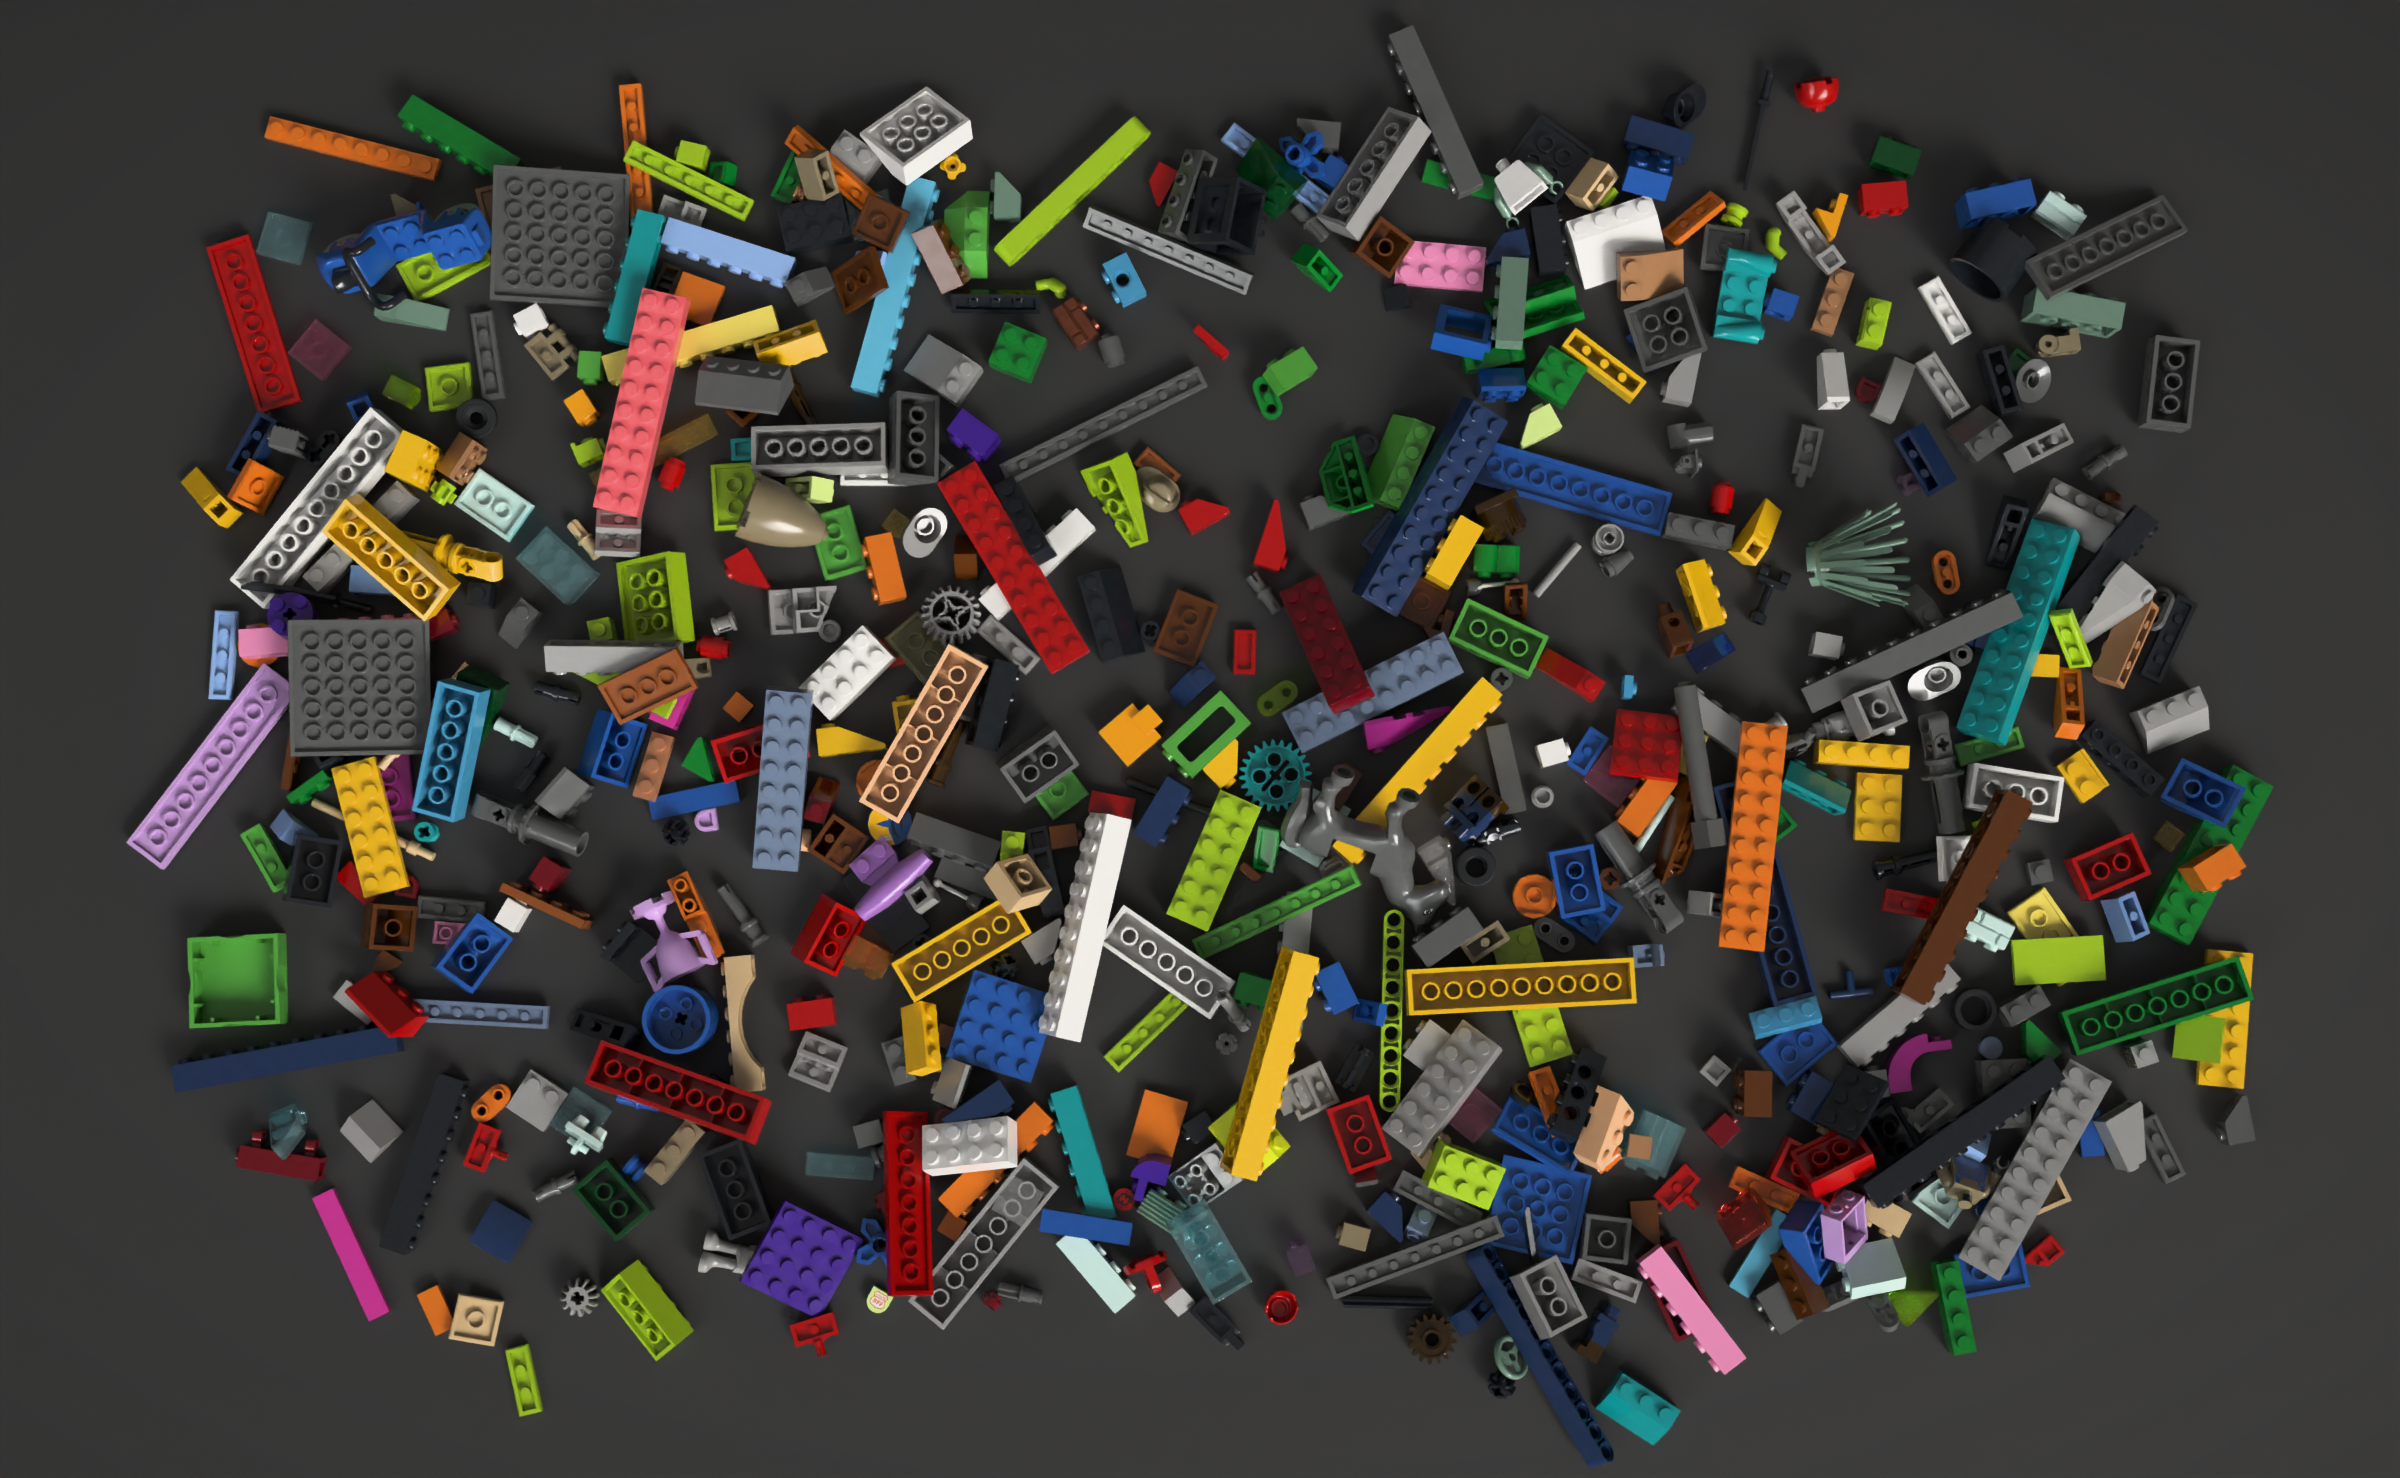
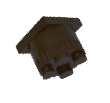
[1470,488,1528,545]

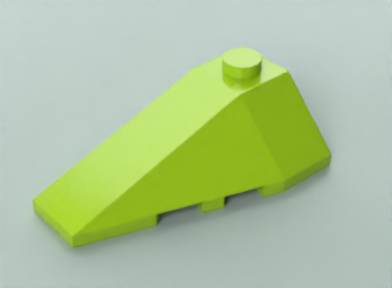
[1081,452,1148,548]

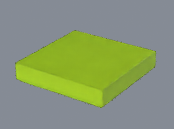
[425,362,474,412]
[2172,1016,2225,1064]

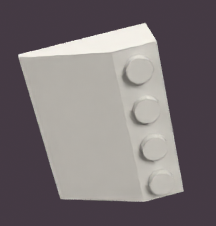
[860,86,973,186]
[1563,196,1665,290]

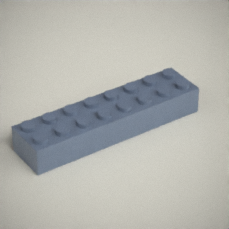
[1282,632,1464,753]
[752,686,814,872]

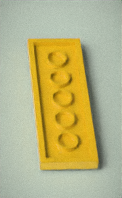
[331,756,410,898]
[2195,949,2253,1089]

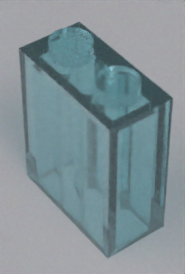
[1621,1108,1686,1180]

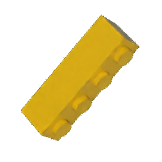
[1560,328,1646,404]
[1813,740,1910,770]

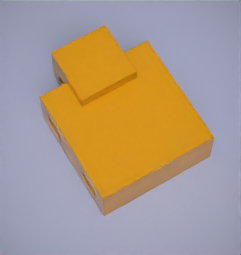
[1098,703,1163,767]

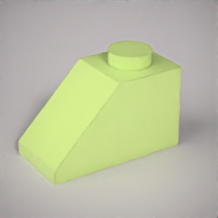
[1519,403,1562,450]
[785,476,834,504]

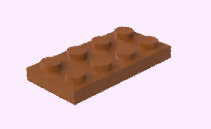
[598,646,700,725]
[499,881,594,929]

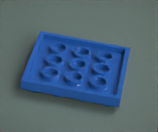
[945,969,1047,1083]
[1488,1154,1592,1265]

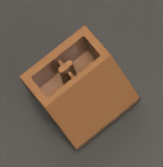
[436,432,488,487]

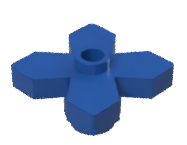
[1279,131,1326,179]
[856,1217,887,1267]

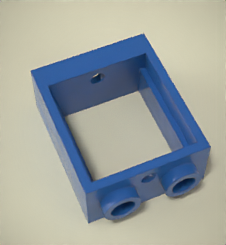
[1430,304,1495,361]

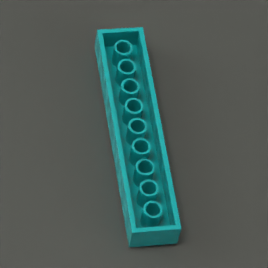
[1956,519,2081,746]

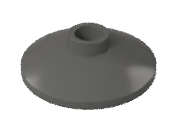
[2015,358,2051,403]

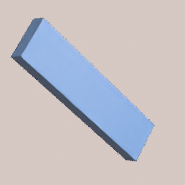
[208,610,240,700]

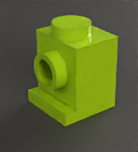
[570,437,607,468]

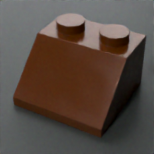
[1348,216,1415,279]
[361,902,418,951]

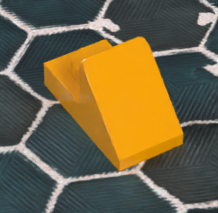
[1812,193,1848,242]

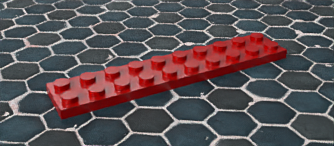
[937,461,1090,675]

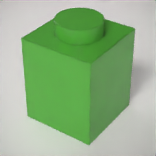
[577,351,605,386]

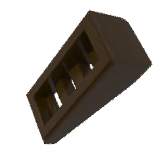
[651,262,685,295]

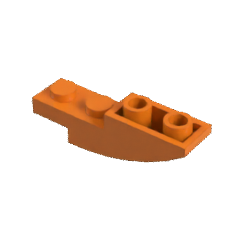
[667,871,726,958]

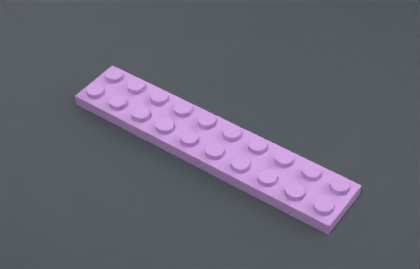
[126,663,289,870]

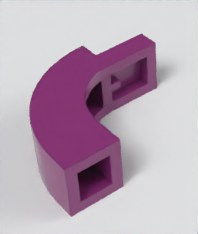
[1884,1033,1952,1094]

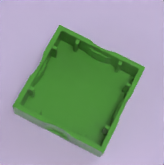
[187,933,289,1028]

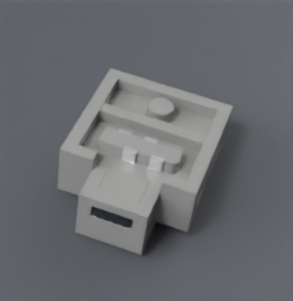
[1278,1061,1340,1121]

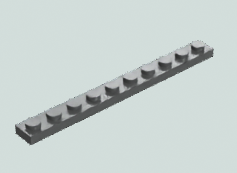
[999,366,1208,482]

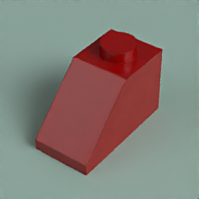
[1178,499,1230,536]
[724,547,772,590]

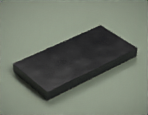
[842,872,930,953]

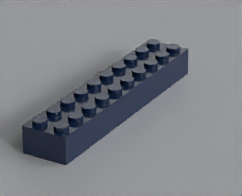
[1351,397,1508,617]
[1713,781,1818,1007]

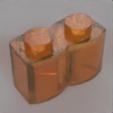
[842,934,895,981]

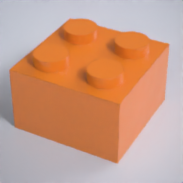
[2177,843,2247,893]

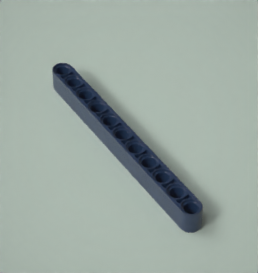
[1466,1243,1614,1468]

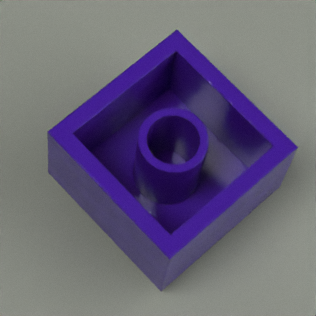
[946,408,1002,463]

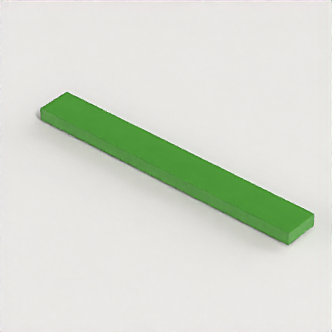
[1192,864,1362,959]

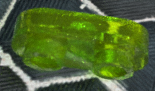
[1257,681,1298,717]

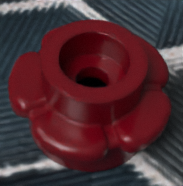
[981,1291,1002,1311]

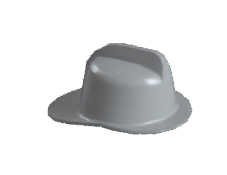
[903,508,947,558]
[1907,659,1961,701]

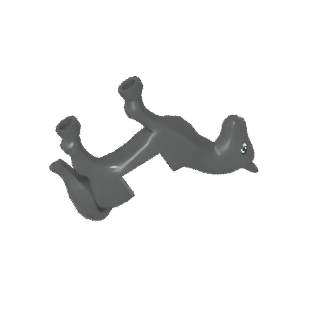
[1280,765,1451,934]

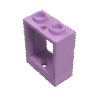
[1820,1189,1868,1265]

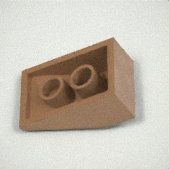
[1616,248,1684,301]

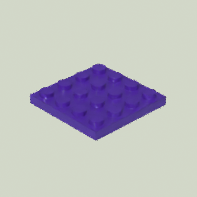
[739,1199,864,1317]

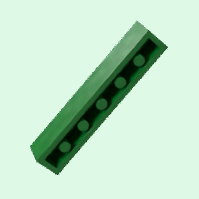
[397,94,526,180]

